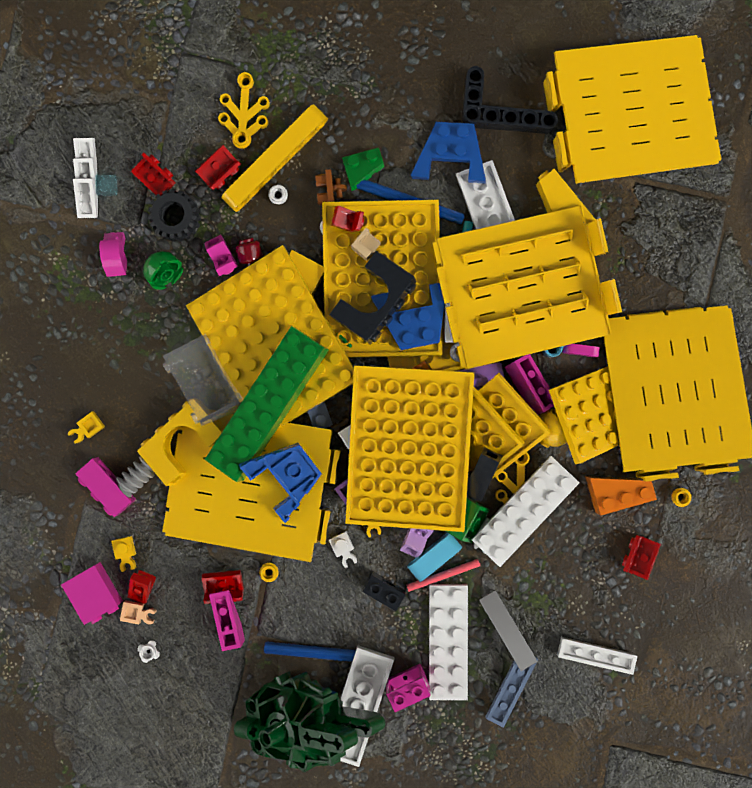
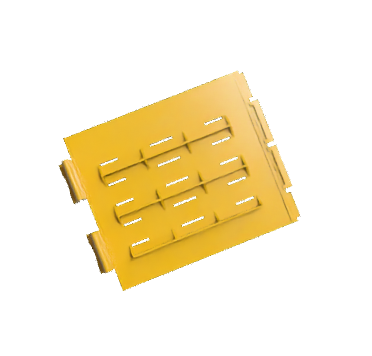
[543,35,721,184]
[432,205,622,370]
[603,305,752,481]
[162,410,341,562]

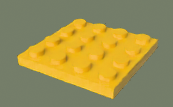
[549,367,620,464]
[478,373,551,479]
[468,387,525,472]

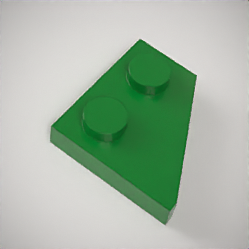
[342,147,384,191]

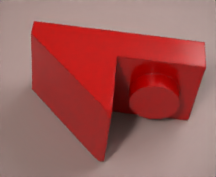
[127,570,156,605]

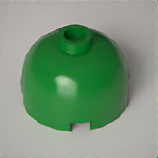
[143,251,183,290]

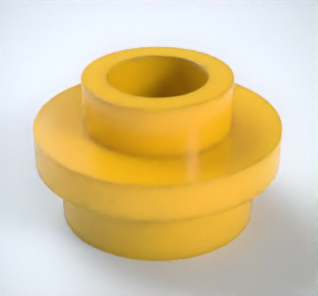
[671,488,691,507]
[259,563,279,582]

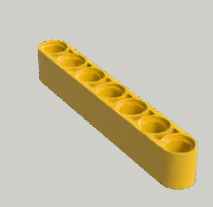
[221,104,328,212]

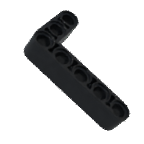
[462,66,558,134]

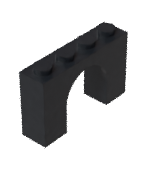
[329,251,417,345]
[467,447,503,502]

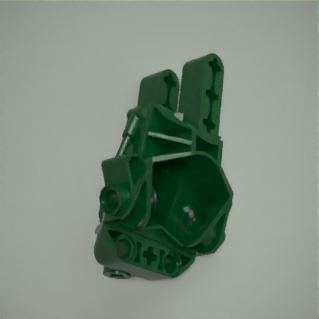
[234,671,385,773]

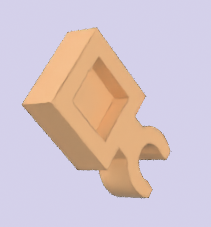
[120,600,157,625]

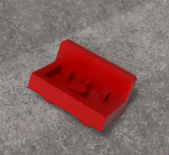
[195,145,241,190]
[131,152,176,196]
[622,535,661,580]
[201,570,244,604]

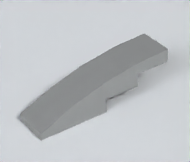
[479,590,538,671]

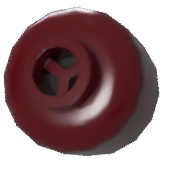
[235,237,263,267]

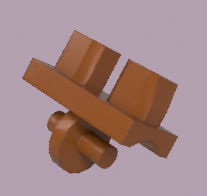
[315,170,347,206]

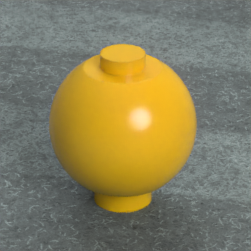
[539,409,567,448]

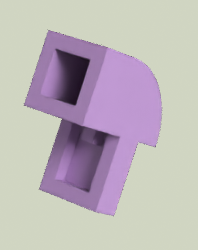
[400,528,434,558]

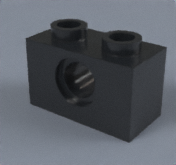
[362,571,406,611]

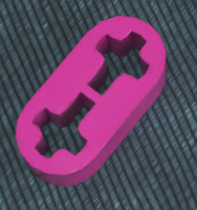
[562,344,600,357]

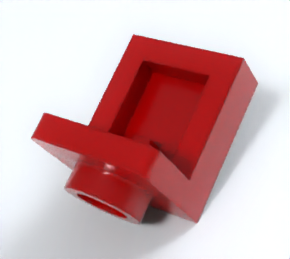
[331,206,364,232]

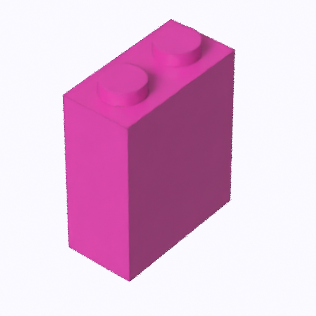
[61,562,123,625]

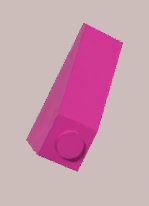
[209,590,245,651]

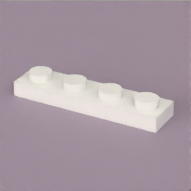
[557,637,637,675]

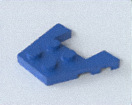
[411,122,486,184]
[371,283,444,350]
[239,443,322,523]

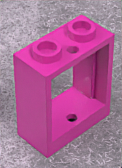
[386,664,431,712]

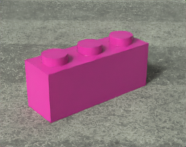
[505,354,554,415]
[76,457,136,517]

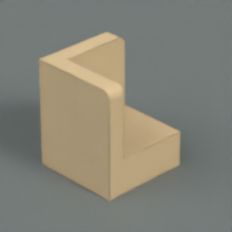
[351,227,381,261]

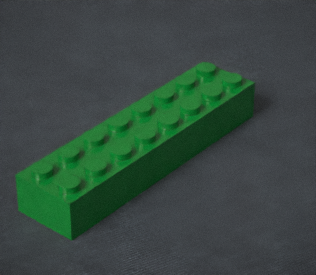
[204,326,329,482]

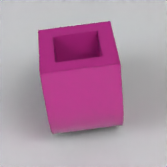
[99,232,128,277]
[204,234,238,276]

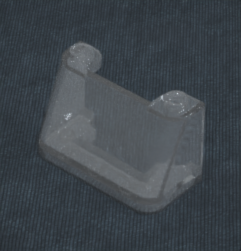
[162,334,243,426]

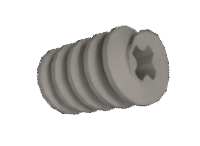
[116,456,155,498]

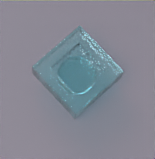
[96,175,117,196]

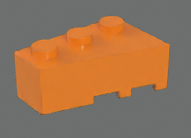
[585,476,657,515]

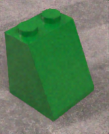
[446,497,490,543]

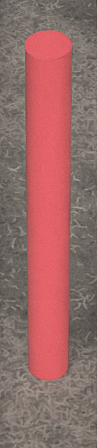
[406,559,480,592]

